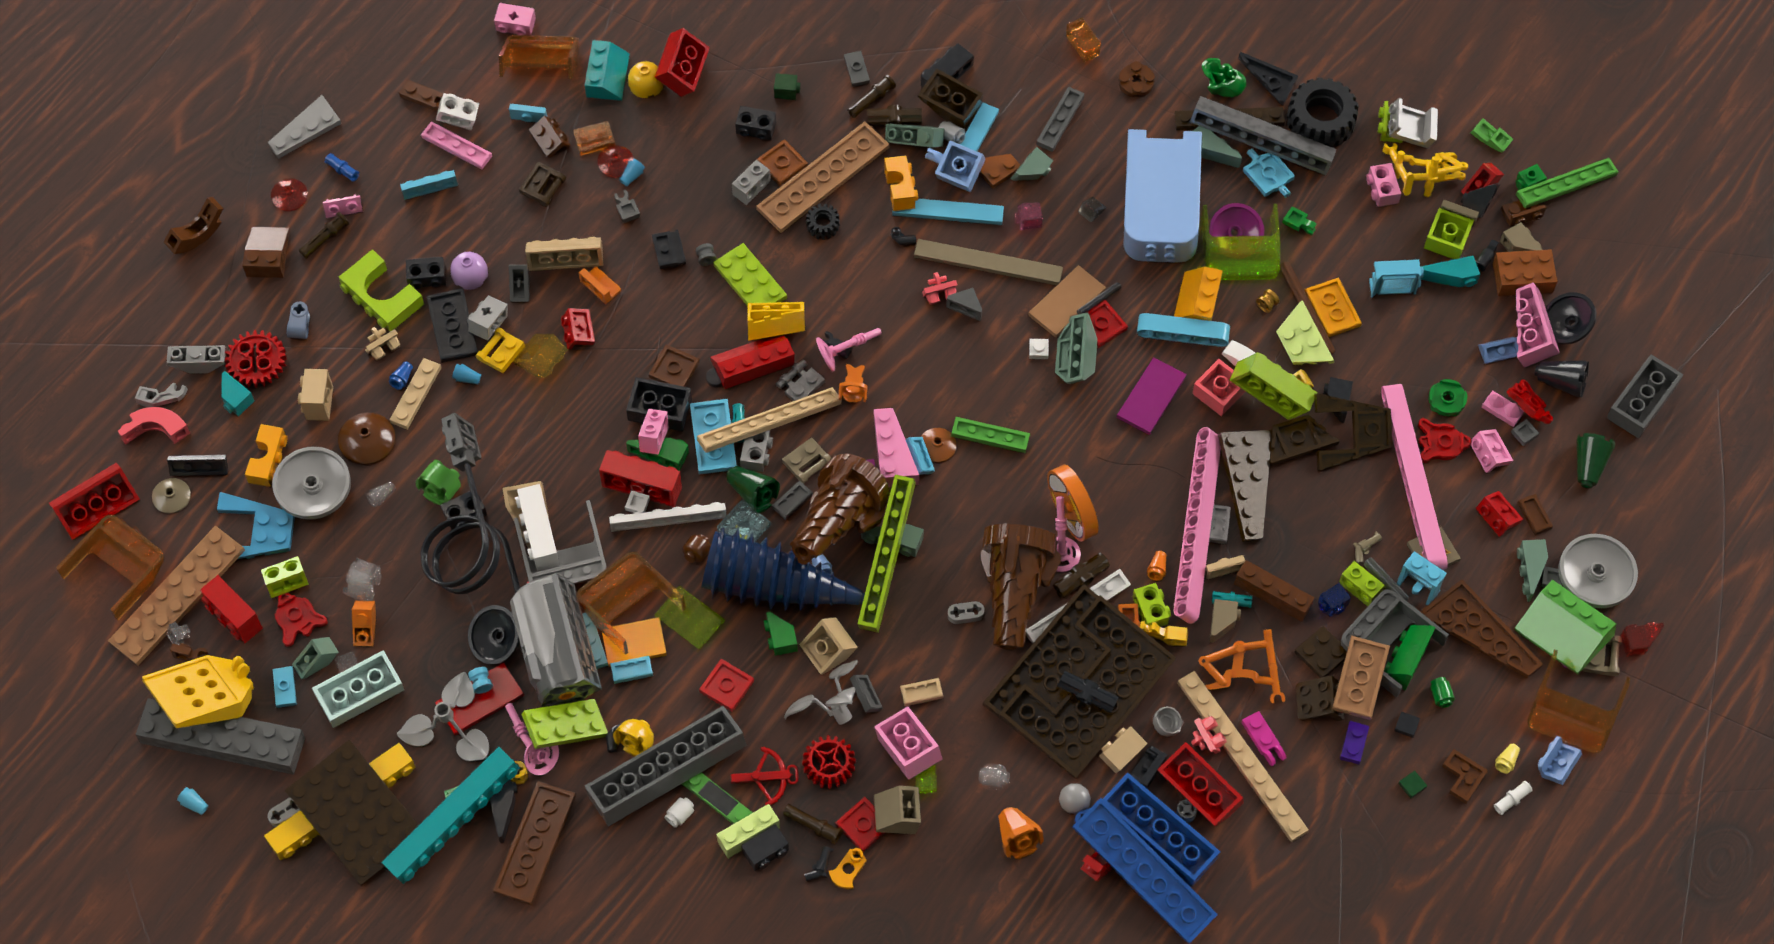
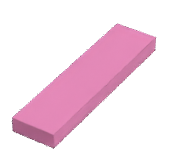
[421,121,492,170]

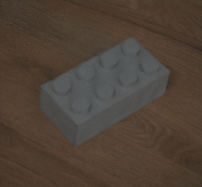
[1607,354,1683,439]

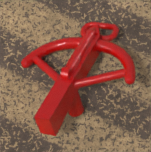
[731,747,799,806]

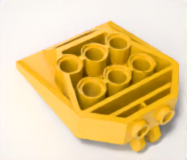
[142,655,254,728]

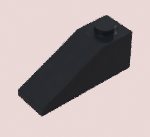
[490,779,518,843]

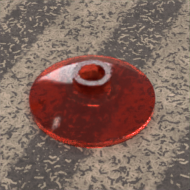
[598,145,634,178]
[271,178,308,211]

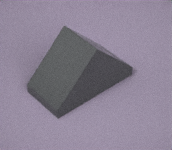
[509,265,530,302]
[946,288,982,321]

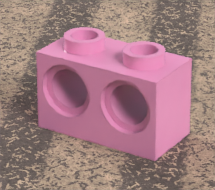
[1366,163,1401,207]
[638,409,669,454]

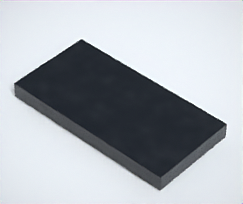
[426,288,478,363]

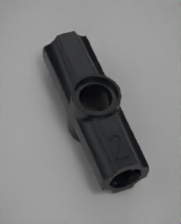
[1057,671,1119,713]

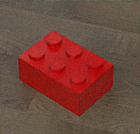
[654,28,710,97]
[200,575,263,644]

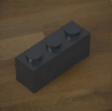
[921,43,974,87]

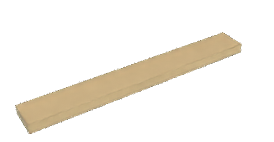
[697,387,842,453]

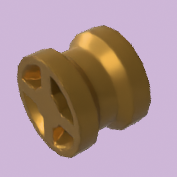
[1256,289,1280,313]

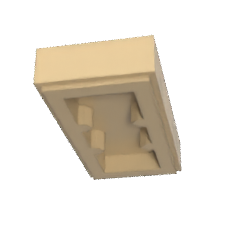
[1205,555,1245,579]
[900,678,943,706]

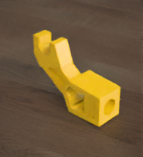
[1140,621,1188,646]

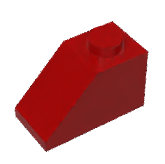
[1461,163,1504,194]

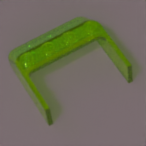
[1201,204,1280,280]

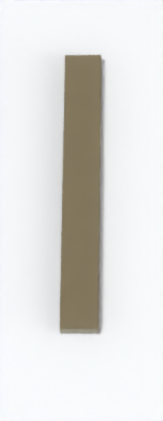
[914,239,1063,285]

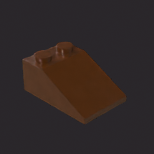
[242,227,290,278]

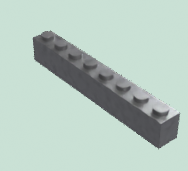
[1190,96,1337,175]

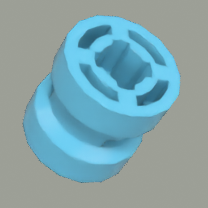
[468,667,493,694]

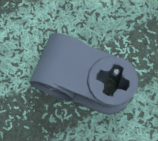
[287,301,310,339]

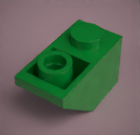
[764,612,798,656]

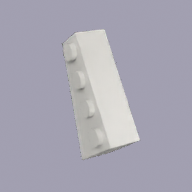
[515,484,560,572]

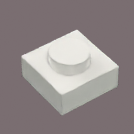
[1029,339,1048,359]
[625,491,650,513]

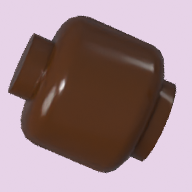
[682,534,711,563]

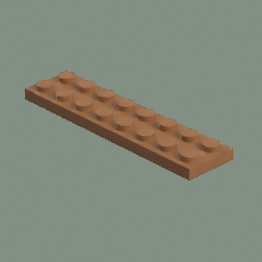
[756,122,889,233]
[108,525,245,666]

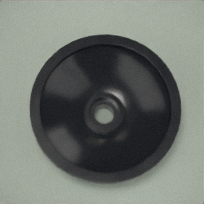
[1545,292,1597,345]
[468,605,520,664]

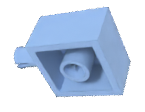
[925,141,986,192]

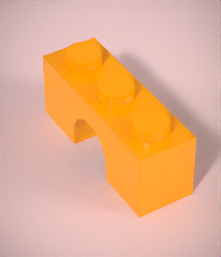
[884,156,918,211]
[245,424,287,487]

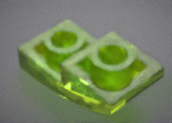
[915,764,937,794]

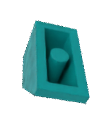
[222,371,254,417]

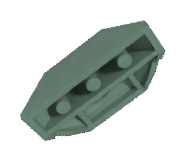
[1055,312,1097,384]

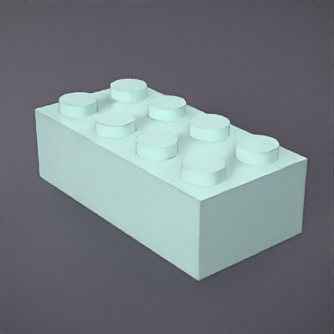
[312,650,404,728]

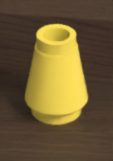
[1495,744,1520,774]

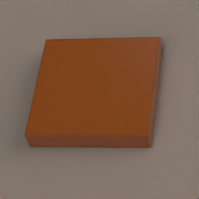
[756,139,808,186]

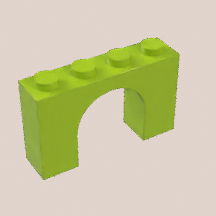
[339,249,424,332]

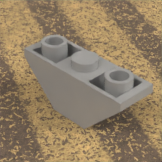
[167,345,225,373]

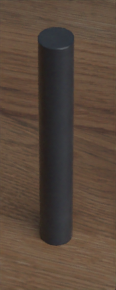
[1077,282,1121,314]

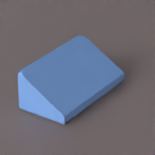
[1478,337,1518,364]

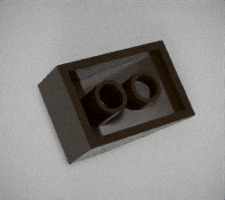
[918,68,983,130]

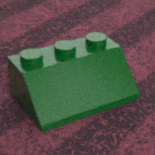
[1384,625,1435,691]

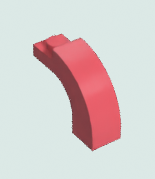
[118,407,190,445]

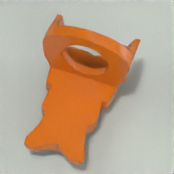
[838,364,868,403]

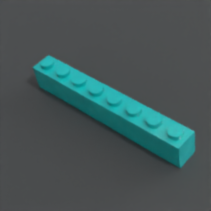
[382,747,520,884]

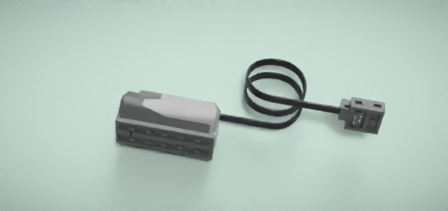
[420,413,602,707]

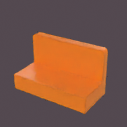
[579,267,621,304]

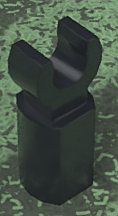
[1476,239,1499,271]
[822,331,853,359]

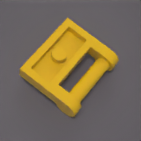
[475,327,525,373]

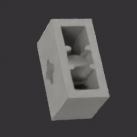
[467,295,508,341]

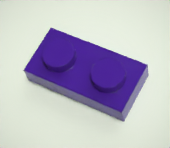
[1340,721,1369,764]

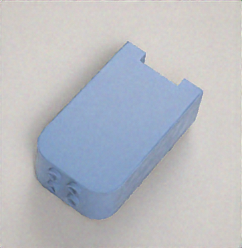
[1123,129,1202,262]

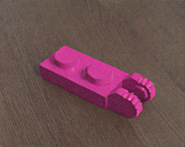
[1242,711,1286,766]

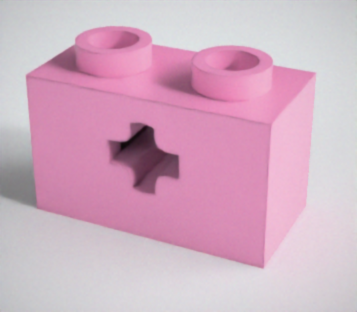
[494,3,536,36]

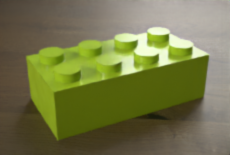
[1229,352,1317,420]

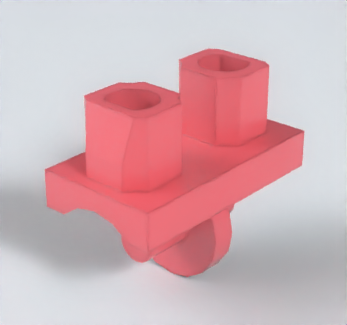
[922,272,957,305]
[1191,716,1227,754]

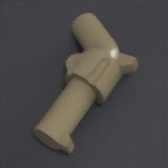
[1353,531,1382,564]

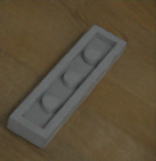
[1036,86,1085,152]

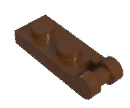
[399,79,448,112]

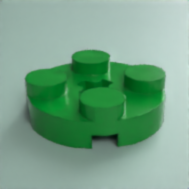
[1428,379,1468,416]

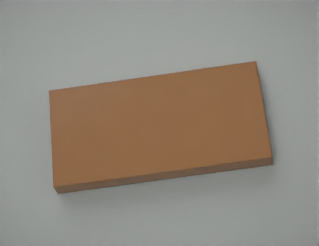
[1028,265,1106,338]
[1332,636,1390,720]

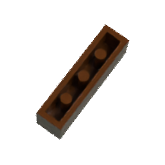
[1234,560,1314,622]

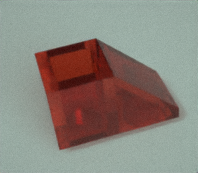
[1621,622,1664,657]

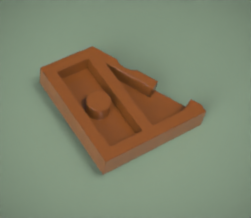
[979,154,1020,189]

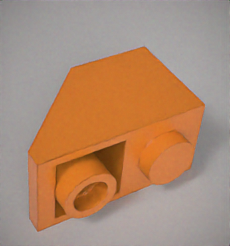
[352,601,376,646]

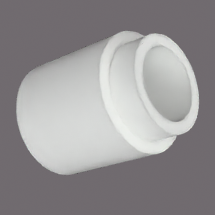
[665,797,694,828]

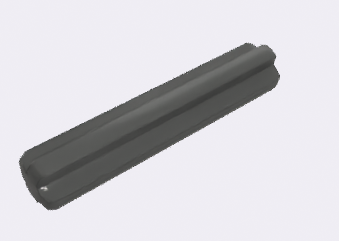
[1364,557,1409,601]

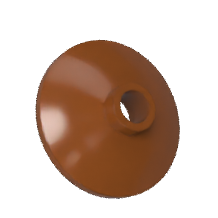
[921,428,957,463]

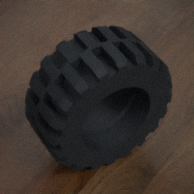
[1287,78,1359,148]

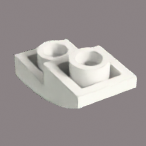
[1222,340,1255,366]

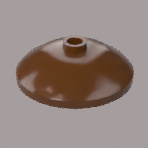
[338,413,396,465]

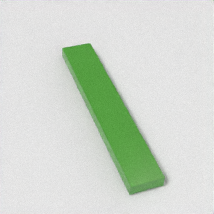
[1516,158,1618,208]

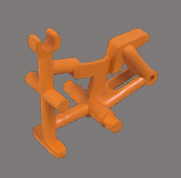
[1198,629,1285,703]

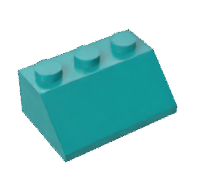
[585,40,630,101]

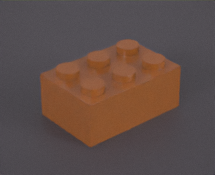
[1492,249,1558,296]

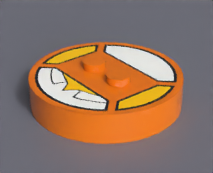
[1047,464,1099,542]

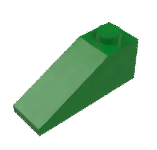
[626,438,689,471]

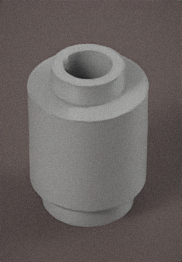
[939,121,965,144]

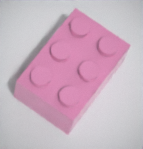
[874,706,942,780]

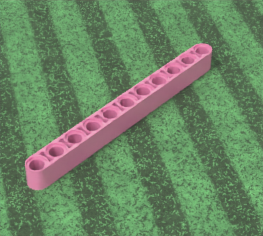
[1381,384,1448,570]
[1174,427,1221,624]

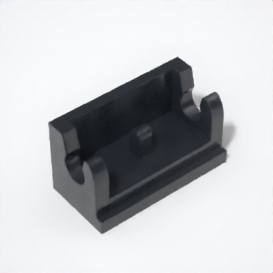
[1130,746,1168,789]

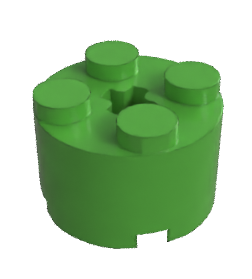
[416,460,461,505]

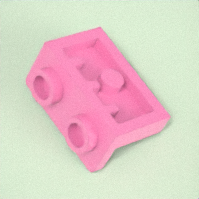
[1471,429,1513,473]

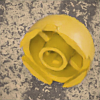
[628,61,664,98]
[613,719,654,757]

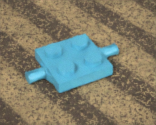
[1243,148,1295,198]

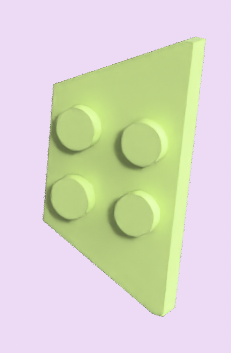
[1276,301,1334,365]

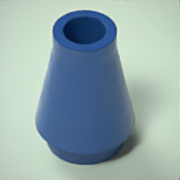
[389,361,413,390]

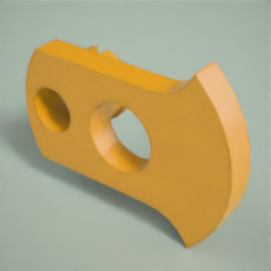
[828,848,867,889]

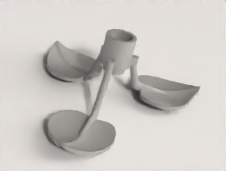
[784,660,858,725]
[397,672,489,761]

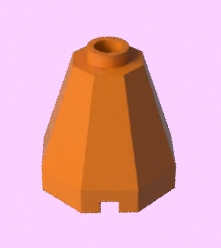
[999,807,1044,859]

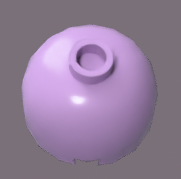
[451,252,488,290]

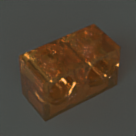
[1066,17,1101,62]

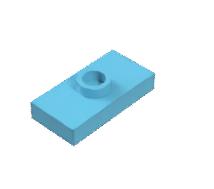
[509,104,547,122]
[906,437,935,475]
[610,656,653,684]
[273,666,297,708]

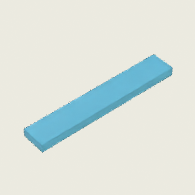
[892,199,1004,225]

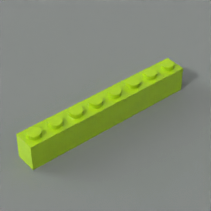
[857,474,915,633]

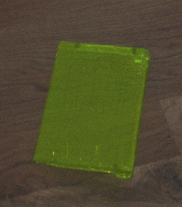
[654,585,725,649]

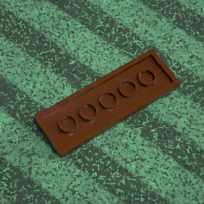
[493,781,576,906]

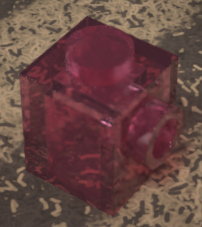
[1014,202,1043,230]

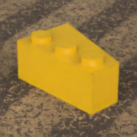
[748,302,805,341]

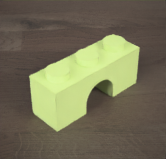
[717,804,780,858]

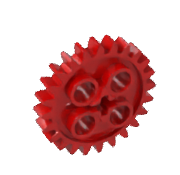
[225,330,287,388]

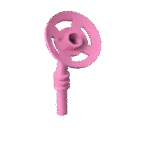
[816,328,882,372]
[1055,496,1081,572]
[505,703,559,775]

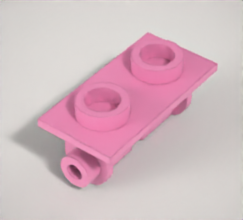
[323,194,363,218]

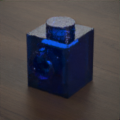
[1318,583,1351,617]

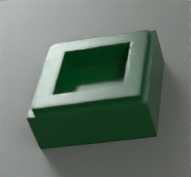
[1398,770,1427,799]

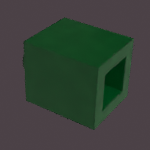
[774,73,801,100]

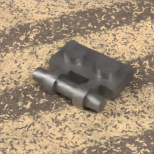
[776,360,825,401]

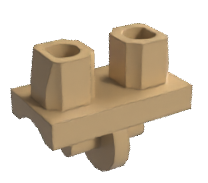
[365,327,400,361]

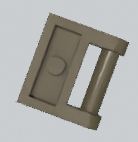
[782,437,832,484]
[1583,635,1622,676]

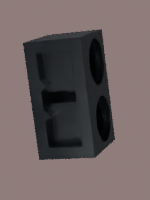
[735,106,776,140]
[406,257,446,289]
[440,491,487,530]

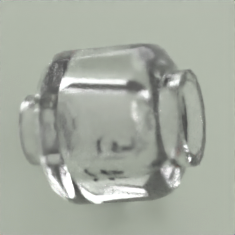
[979,763,1010,790]

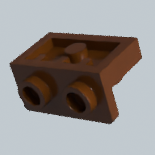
[1501,200,1546,227]

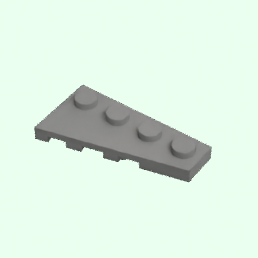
[268,95,341,159]

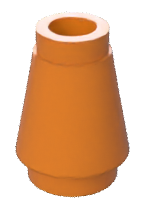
[1147,551,1167,581]

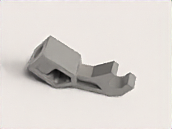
[135,383,188,407]

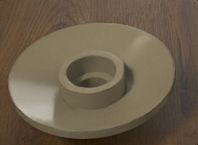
[152,478,191,514]

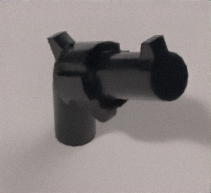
[804,846,833,881]

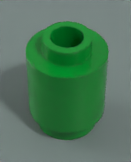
[1430,677,1455,708]

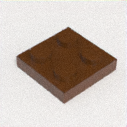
[649,345,700,387]

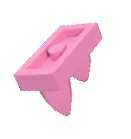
[1481,390,1524,427]

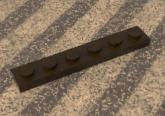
[1174,107,1285,130]

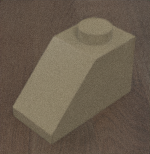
[1209,599,1241,643]

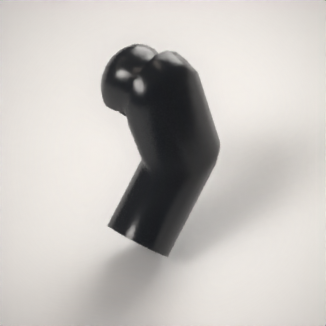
[890,227,916,245]
[606,724,621,753]

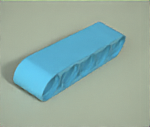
[1137,313,1230,347]

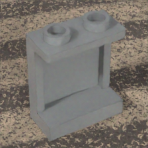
[1388,98,1438,148]

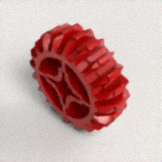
[802,735,856,789]

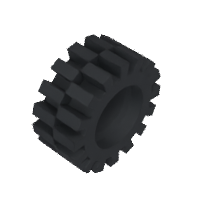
[806,204,840,240]

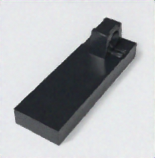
[167,454,229,476]

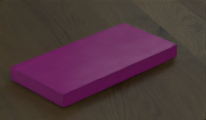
[1117,357,1187,435]

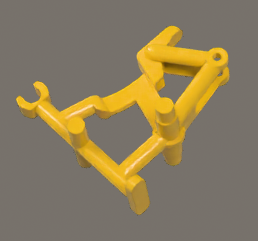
[1383,143,1468,197]

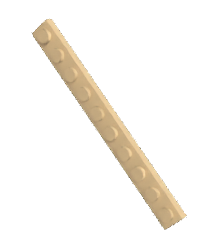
[1177,671,1309,843]

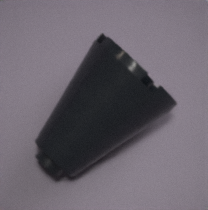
[1535,360,1589,397]

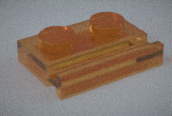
[573,121,615,155]

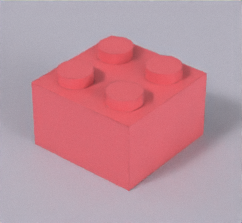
[1192,359,1246,417]

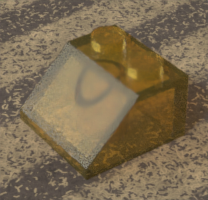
[513,334,568,377]

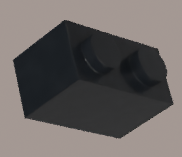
[741,824,789,871]

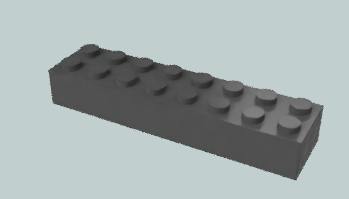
[136,698,305,775]
[585,706,747,826]

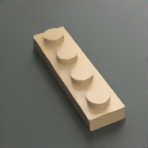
[390,358,441,430]

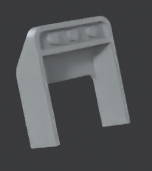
[514,500,606,584]

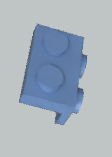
[1538,736,1582,785]

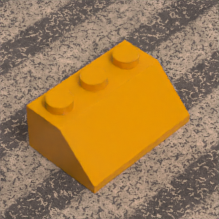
[1174,266,1223,321]

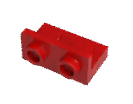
[561,308,595,349]
[1476,491,1523,537]

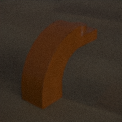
[164,197,223,254]

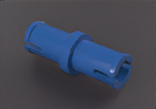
[325,153,359,182]

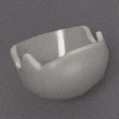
[1153,706,1183,737]
[1059,783,1091,814]

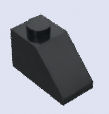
[1461,183,1500,218]
[1323,377,1353,423]

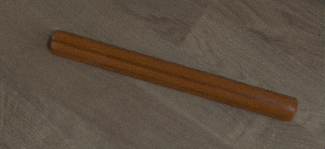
[1280,262,1336,355]

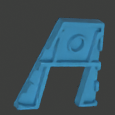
[217,492,295,559]

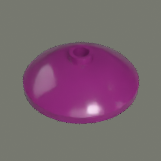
[1209,203,1264,259]

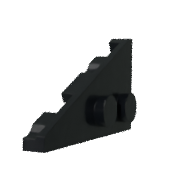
[1238,52,1298,106]

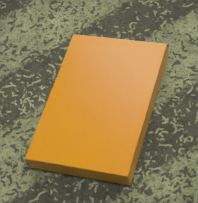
[1304,277,1362,337]
[601,617,667,667]

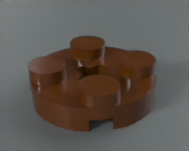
[1119,61,1155,97]

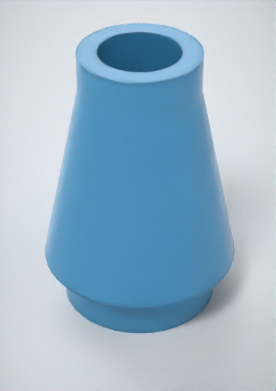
[619,159,645,186]
[452,364,482,385]

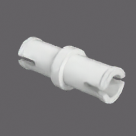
[1494,781,1533,815]

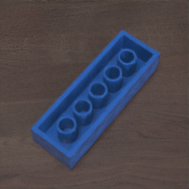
[1103,772,1220,888]

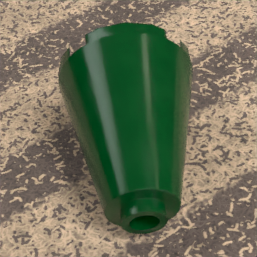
[1576,433,1615,488]
[727,466,780,513]

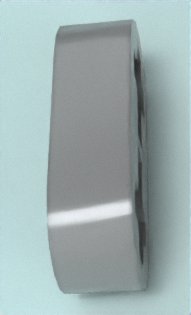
[947,601,984,624]
[267,797,300,827]

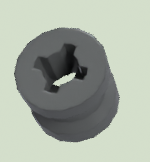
[695,243,717,266]
[1176,799,1197,823]

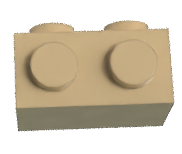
[1099,726,1147,773]

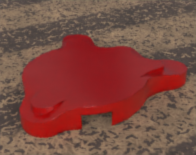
[1507,379,1553,424]
[1418,418,1472,463]
[275,592,328,647]

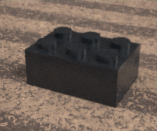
[626,377,692,431]

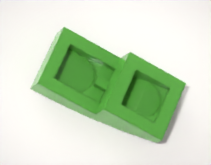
[1471,118,1513,152]

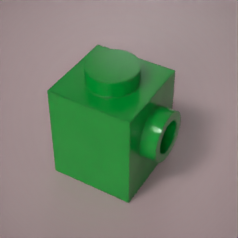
[1515,164,1547,190]

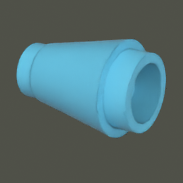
[177,787,209,815]

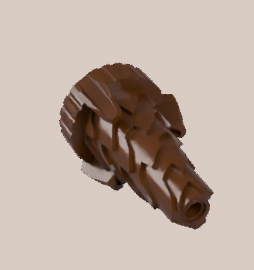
[790,453,890,565]
[981,524,1061,651]

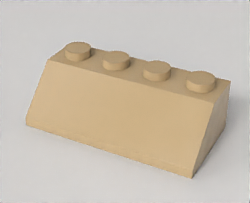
[525,237,603,271]

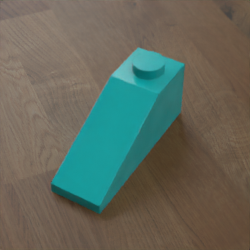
[1421,256,1480,287]

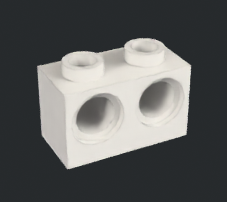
[436,93,479,130]

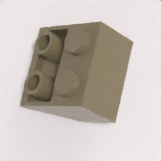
[874,786,921,834]

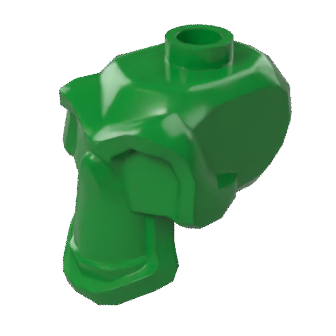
[1202,58,1247,97]

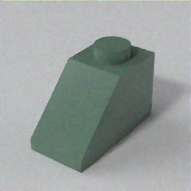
[1010,147,1053,181]
[292,637,339,679]

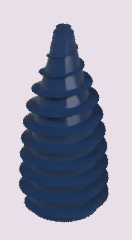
[701,527,865,612]

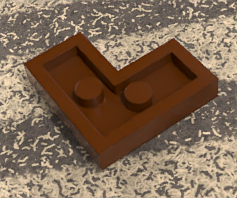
[1442,749,1488,804]

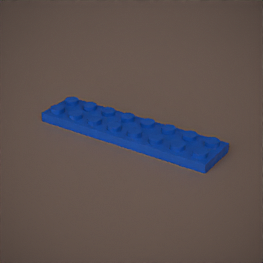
[1072,798,1218,944]

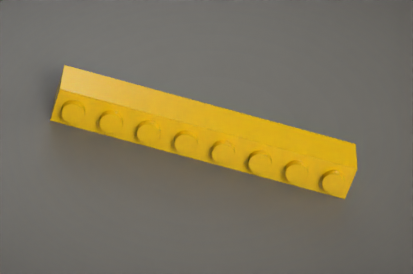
[264,743,415,860]

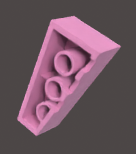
[1516,282,1560,368]
[874,408,919,487]

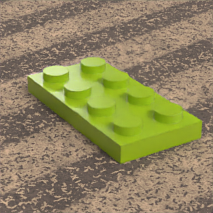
[713,243,787,306]
[522,699,608,749]

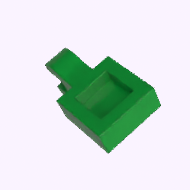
[1282,206,1317,235]

